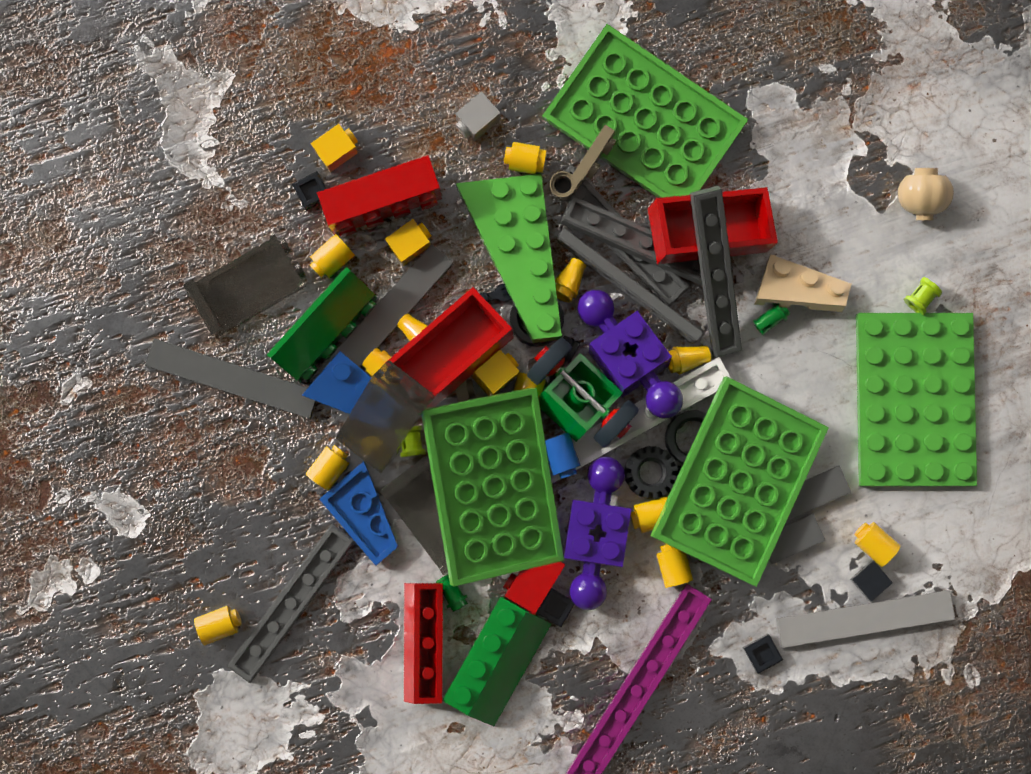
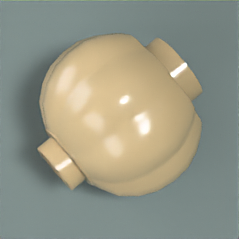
[898,168,954,220]

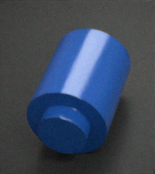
[545,433,581,479]

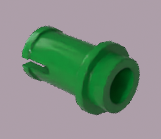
[752,303,791,336]
[436,574,468,612]

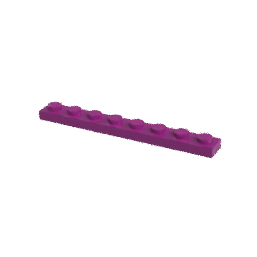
[565,583,712,774]

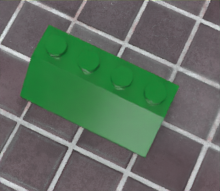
[266,267,377,383]
[442,595,551,727]

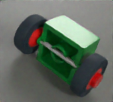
[527,338,639,447]

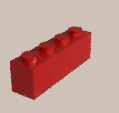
[404,583,443,704]

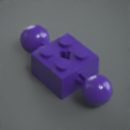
[577,290,683,419]
[563,457,631,610]

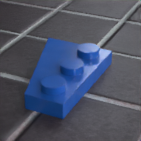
[302,351,406,429]
[319,461,399,566]

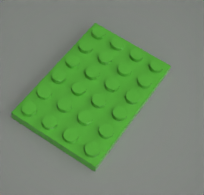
[542,24,749,198]
[856,313,977,486]
[650,376,829,587]
[421,387,564,587]

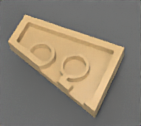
[754,254,852,312]

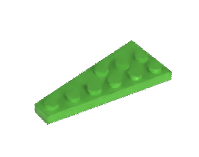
[456,174,562,343]

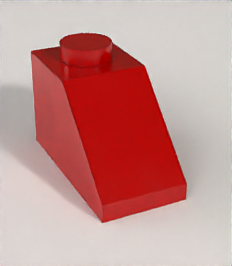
[503,561,565,615]

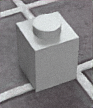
[455,91,501,141]

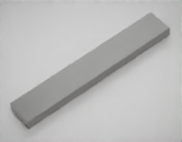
[776,590,955,648]

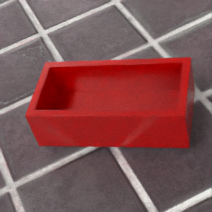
[317,155,442,237]
[648,187,778,264]
[384,287,514,410]

